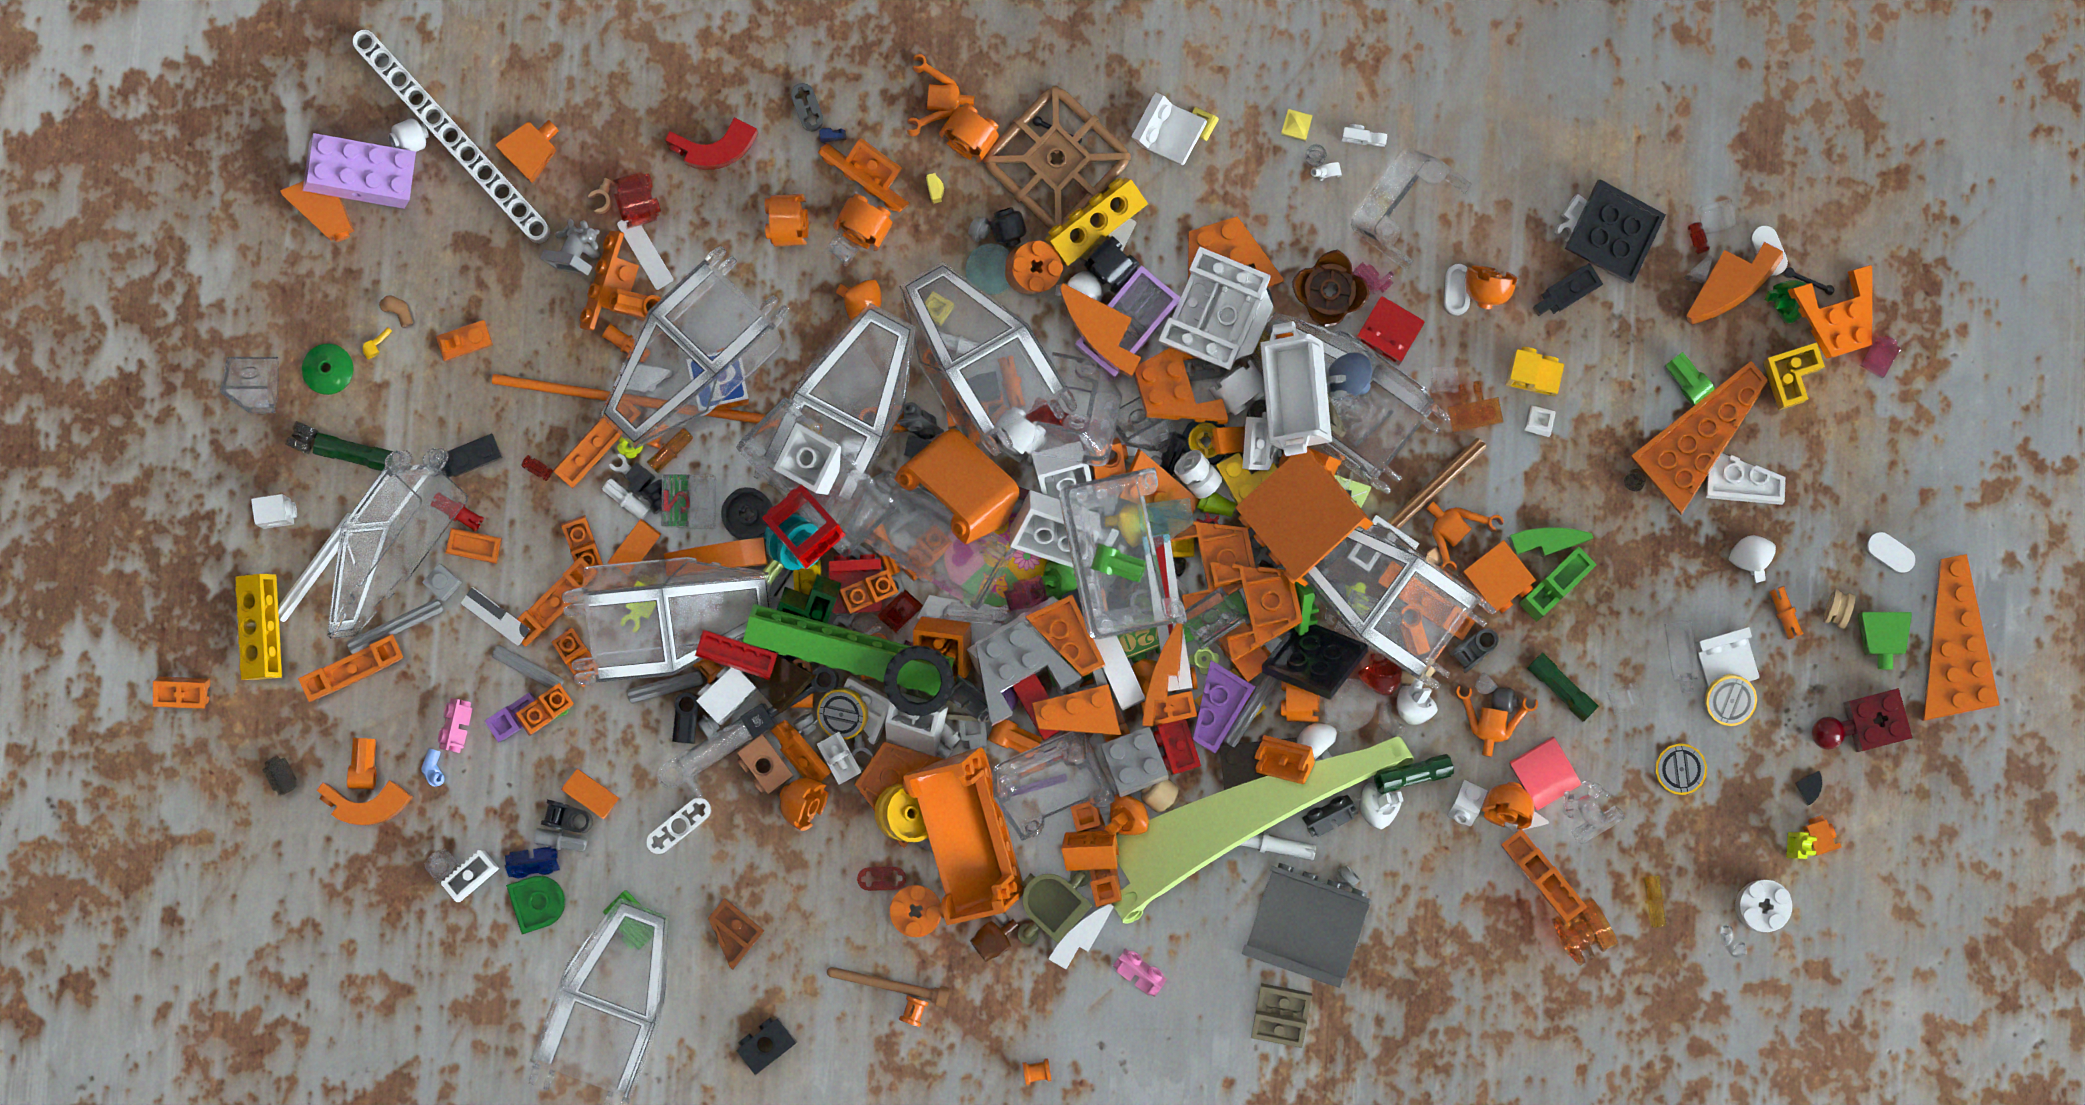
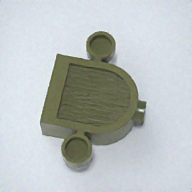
[1018,870,1093,944]

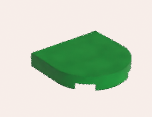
[506,876,565,935]

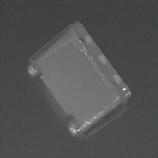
[992,731,1115,841]

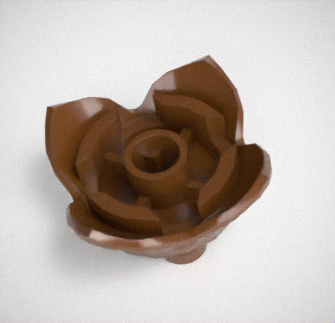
[1292,249,1370,327]

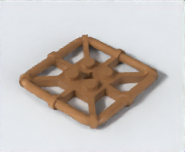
[983,86,1131,228]

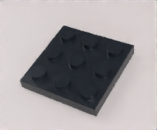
[1565,179,1666,283]
[1262,624,1368,700]

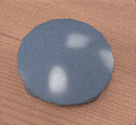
[1329,353,1372,400]

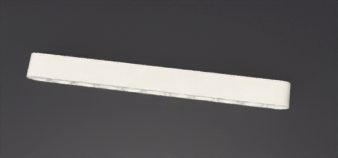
[353,30,550,243]

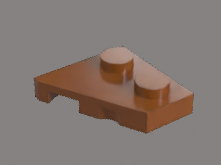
[708,898,765,970]

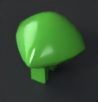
[1035,560,1079,600]

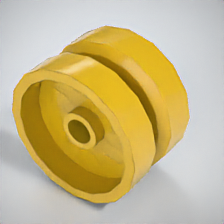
[874,784,928,842]

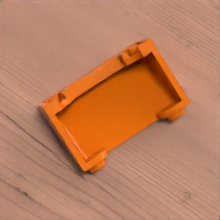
[894,428,1019,545]

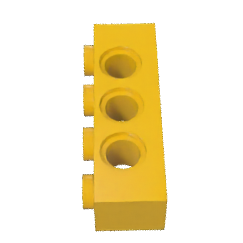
[1044,177,1148,266]
[235,574,282,680]

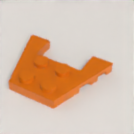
[1188,216,1284,288]
[1788,265,1872,358]
[1134,348,1228,424]
[1166,518,1256,618]
[1210,562,1303,661]
[854,741,944,849]

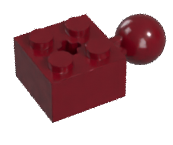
[1812,688,1912,752]

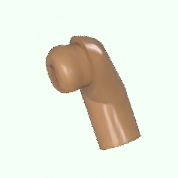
[379,295,413,327]

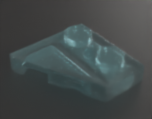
[1138,498,1193,555]

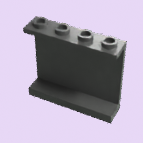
[1242,863,1372,989]

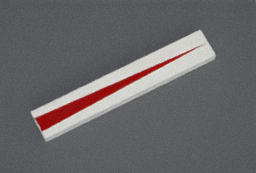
[1144,534,1192,692]

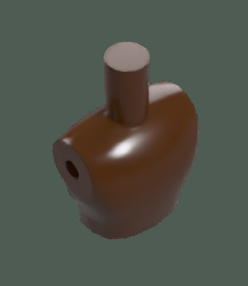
[970,919,1019,962]

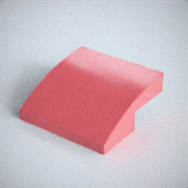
[1509,737,1582,811]

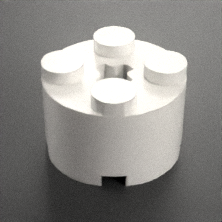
[1208,359,1265,416]
[987,407,1047,466]
[1735,880,1792,932]

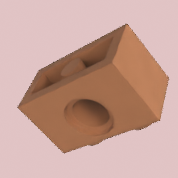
[737,734,794,795]

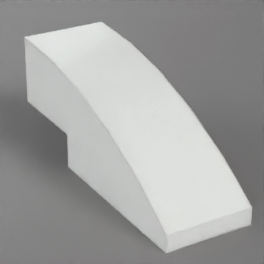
[1091,624,1146,711]
[1048,904,1114,969]

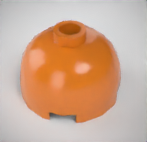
[1464,265,1518,309]
[779,778,828,831]
[1481,782,1534,829]

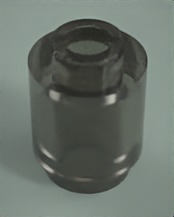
[262,756,298,796]

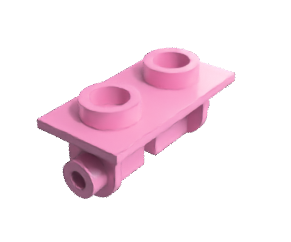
[438,698,473,753]
[1113,948,1167,997]

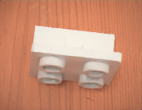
[1131,92,1207,165]
[1695,627,1759,687]

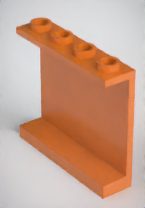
[1235,447,1374,587]

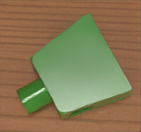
[1858,612,1912,670]

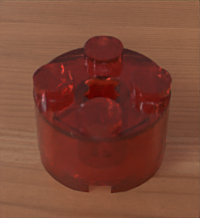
[612,171,661,229]

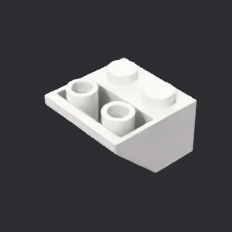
[885,693,948,756]

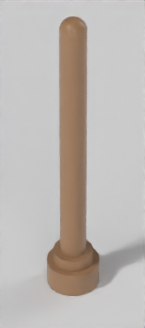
[827,967,951,1008]

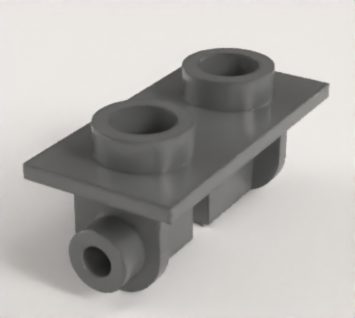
[897,402,944,439]
[949,675,989,723]
[1302,794,1358,837]

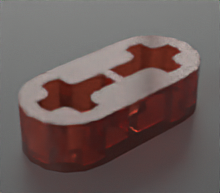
[857,867,907,891]

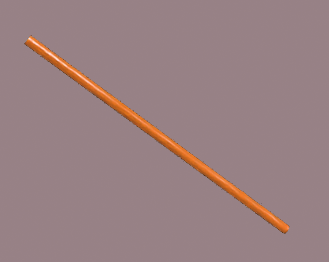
[492,374,823,433]

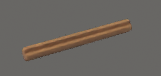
[1387,438,1487,530]

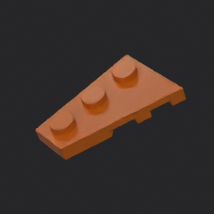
[1118,448,1199,521]
[1025,595,1105,677]
[1032,684,1121,735]

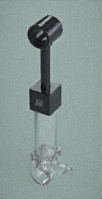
[657,667,839,799]

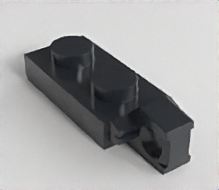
[1533,263,1603,316]
[428,433,503,478]

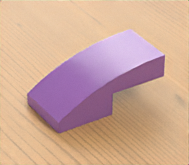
[485,692,536,743]

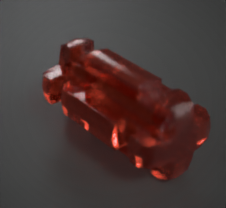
[1688,222,1710,254]
[521,455,553,481]

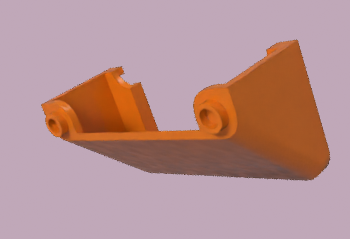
[903,747,1024,925]

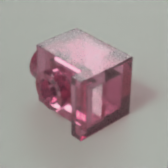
[1004,575,1048,611]

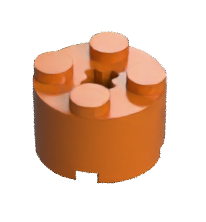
[939,103,999,163]
[765,194,809,247]
[833,194,893,251]
[1005,241,1063,295]
[1281,681,1320,722]
[890,885,941,937]

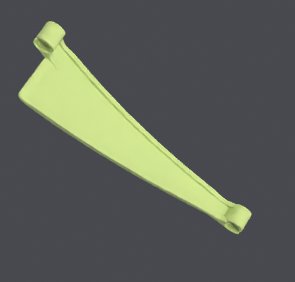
[1112,737,1414,924]

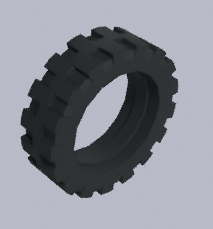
[884,645,954,716]

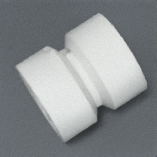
[1174,450,1222,499]

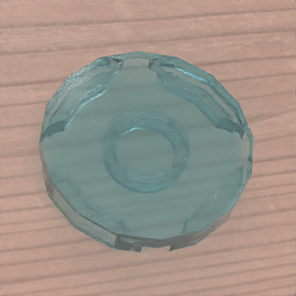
[965,243,1010,295]

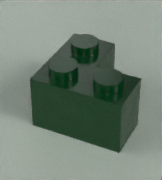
[776,574,842,624]

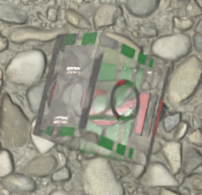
[661,474,716,529]
[1178,587,1246,650]

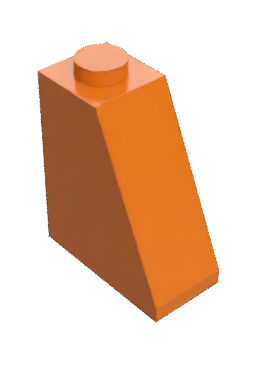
[280,181,354,242]

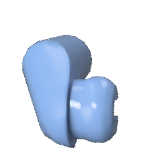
[421,748,445,786]

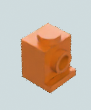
[1802,815,1842,856]

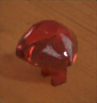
[1358,653,1402,696]

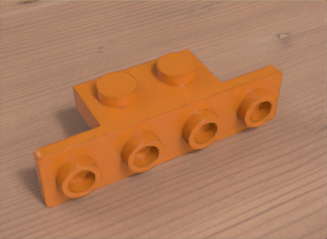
[818,138,909,212]
[580,231,639,330]

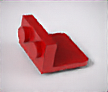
[828,554,882,614]
[1153,719,1201,776]

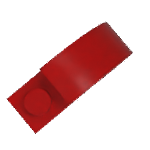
[665,117,758,170]

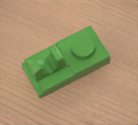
[1294,582,1319,635]

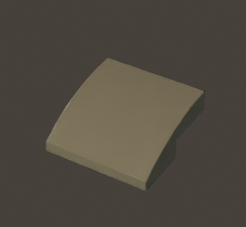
[1251,983,1312,1048]

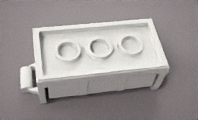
[1260,321,1332,456]

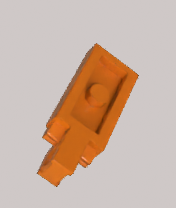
[771,720,832,782]

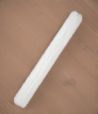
[278,513,359,622]

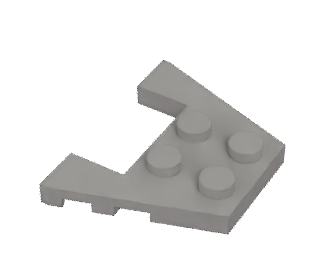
[976,622,1081,726]

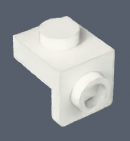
[1448,780,1488,826]

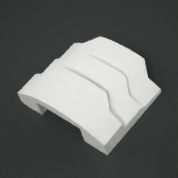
[1159,246,1273,370]

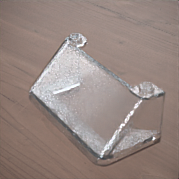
[1059,467,1187,639]

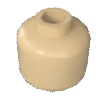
[1140,779,1179,812]

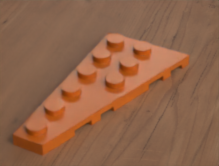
[1631,361,1768,515]
[1922,554,2000,721]

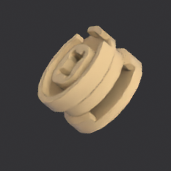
[1823,588,1856,629]

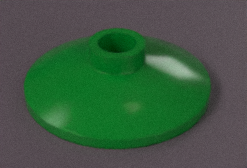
[302,344,354,395]

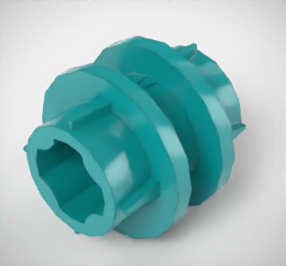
[763,514,819,570]

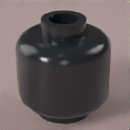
[990,207,1027,247]

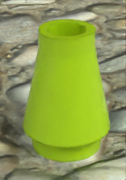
[1196,492,1236,517]

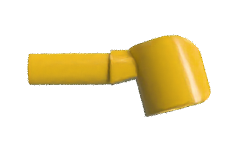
[363,327,392,359]

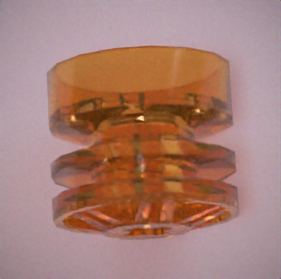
[1552,897,1618,966]

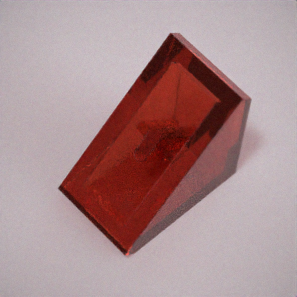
[877,589,924,635]

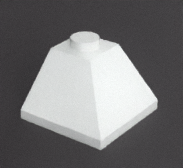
[774,423,841,495]

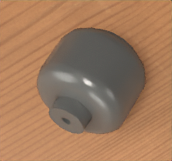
[1491,688,1518,714]

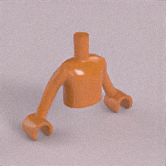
[907,54,975,136]
[1426,501,1504,577]
[1455,685,1538,757]

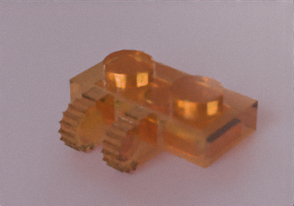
[1447,381,1504,433]

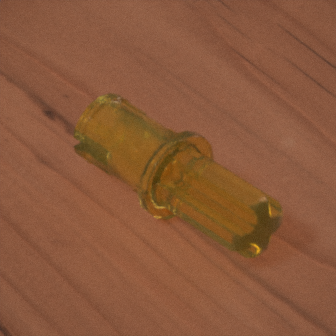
[1643,875,1666,928]

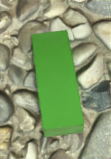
[1507,528,1593,557]
[1519,547,1596,622]

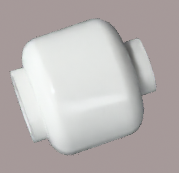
[389,118,429,152]

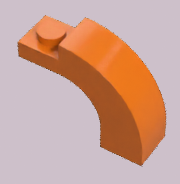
[316,780,413,825]

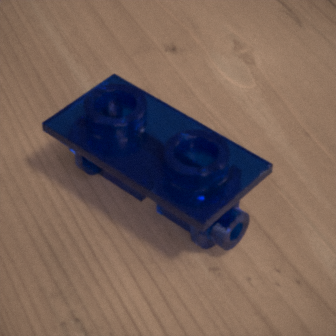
[504,846,560,879]

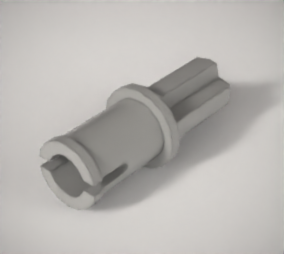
[534,828,587,852]

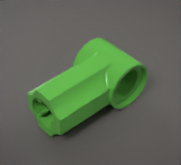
[1665,352,1715,406]
[1090,543,1147,582]

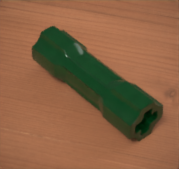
[312,432,394,472]
[1527,652,1599,722]
[1374,754,1454,794]

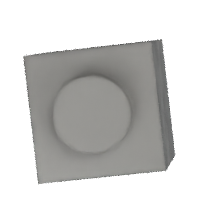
[422,563,462,601]

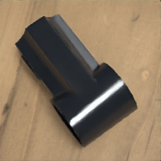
[672,692,700,744]

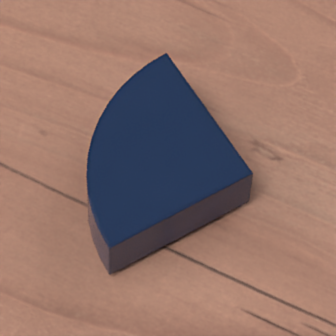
[819,128,847,143]

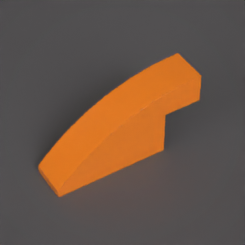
[1687,242,1783,324]
[1060,283,1141,379]
[664,537,768,579]

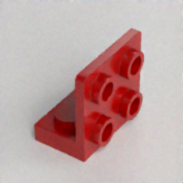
[1355,296,1425,365]

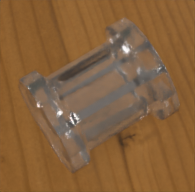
[825,233,859,267]

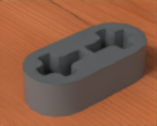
[791,83,824,132]
[1183,358,1227,382]

